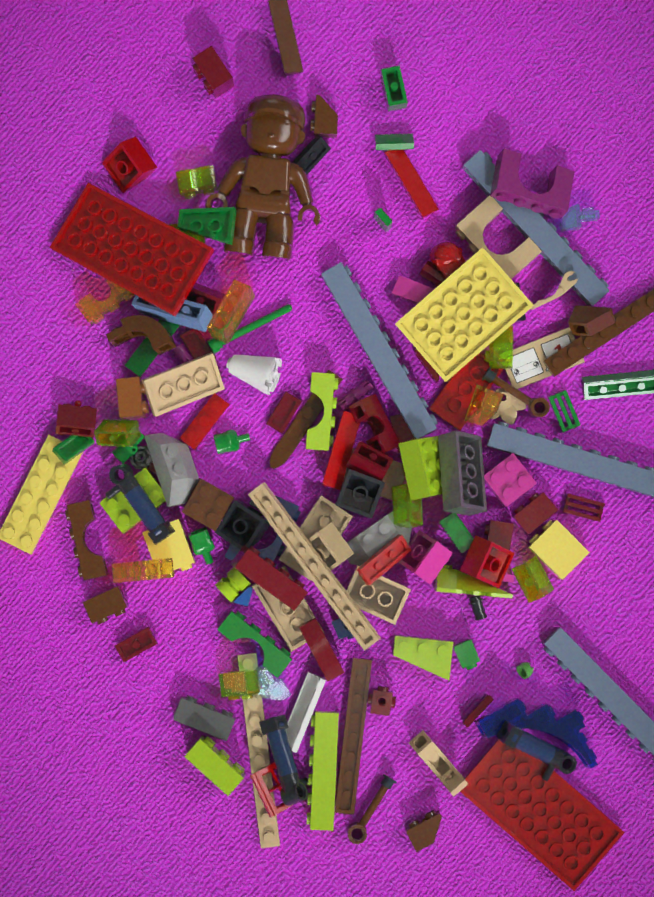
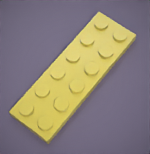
[0,435,83,555]

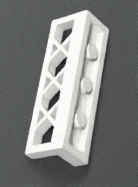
[285,672,326,753]

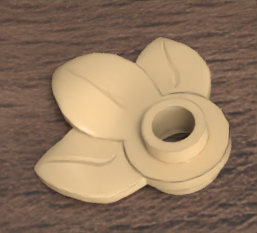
[488,388,526,424]

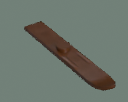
[270,370,343,469]

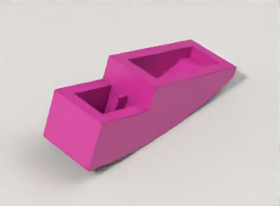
[392,276,434,305]

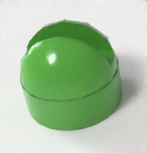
[517,662,534,679]

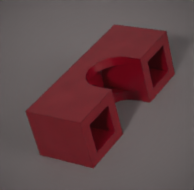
[349,394,400,454]

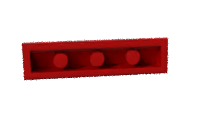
[384,149,439,219]
[322,411,360,490]

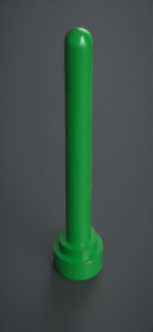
[207,304,292,354]

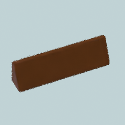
[268,0,304,76]

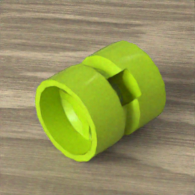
[215,567,251,603]

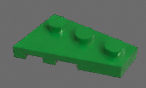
[177,207,237,245]

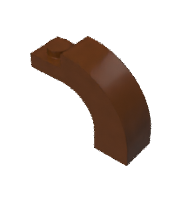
[106,315,177,355]

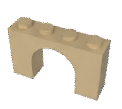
[455,195,542,280]

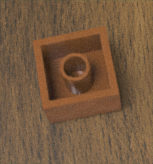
[116,377,149,420]

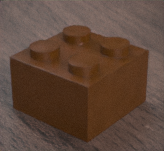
[181,478,234,531]

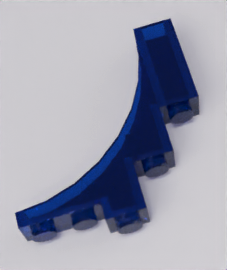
[474,698,598,768]

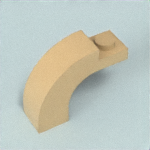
[409,731,468,796]

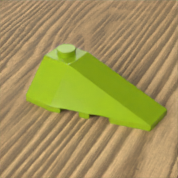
[434,565,513,598]

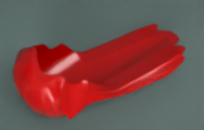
[429,242,466,279]

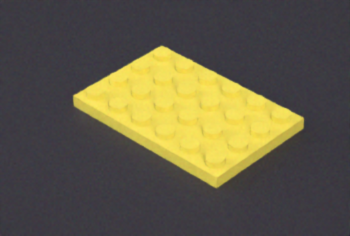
[395,247,534,382]

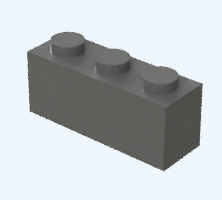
[173,695,236,741]

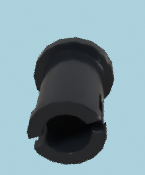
[468,595,487,621]

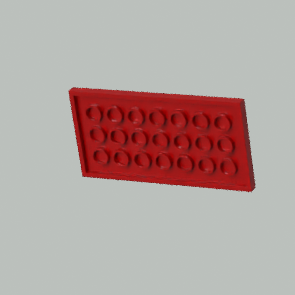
[49,183,215,317]
[460,739,625,891]

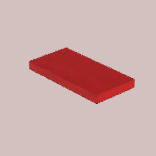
[429,352,504,431]

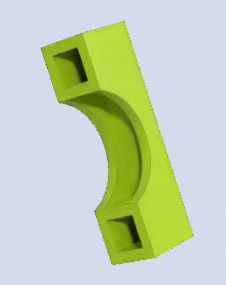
[306,372,338,451]

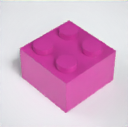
[484,453,537,507]
[399,530,452,585]

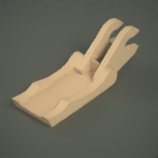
[531,271,578,310]

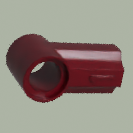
[419,260,446,287]

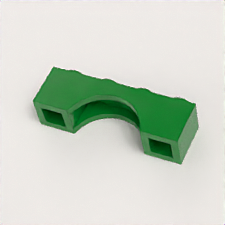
[217,611,292,678]

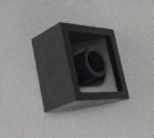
[335,469,385,519]
[215,500,270,550]

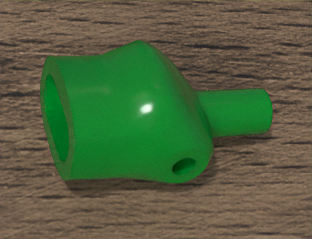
[213,430,250,454]
[111,432,145,464]
[188,527,215,565]

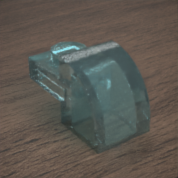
[560,204,600,232]
[253,667,291,700]

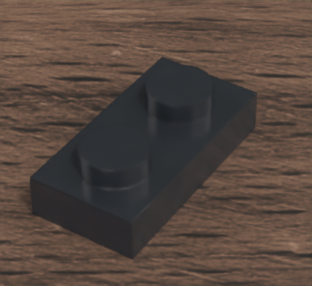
[292,134,331,174]

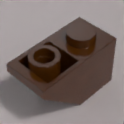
[310,95,338,138]
[568,305,615,336]
[405,810,442,852]

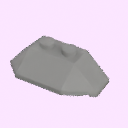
[144,433,200,507]
[347,505,413,566]

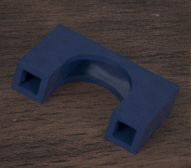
[225,495,301,567]

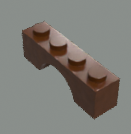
[65,500,108,580]

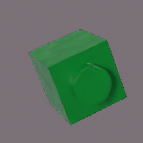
[453,639,480,670]

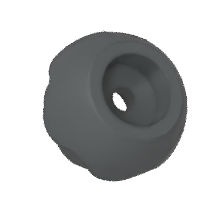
[130,446,152,469]

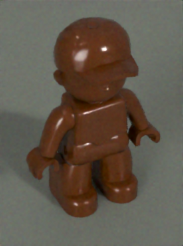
[205,94,321,261]

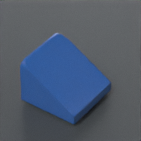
[233,586,253,606]

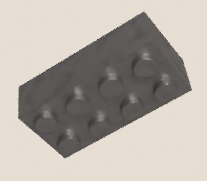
[438,431,487,516]

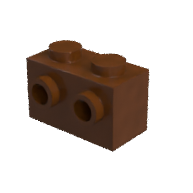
[82,586,129,625]

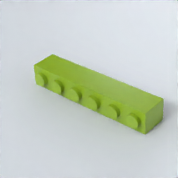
[307,711,339,831]

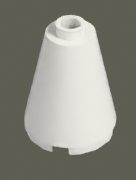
[227,355,282,395]

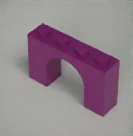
[490,148,575,219]

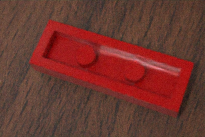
[180,393,230,450]
[356,534,412,586]

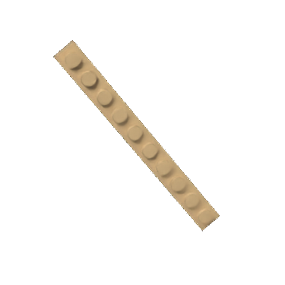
[248,482,381,651]
[237,653,280,848]

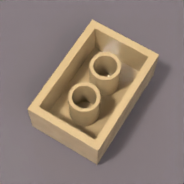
[346,565,411,625]

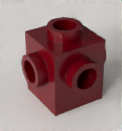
[367,686,396,716]

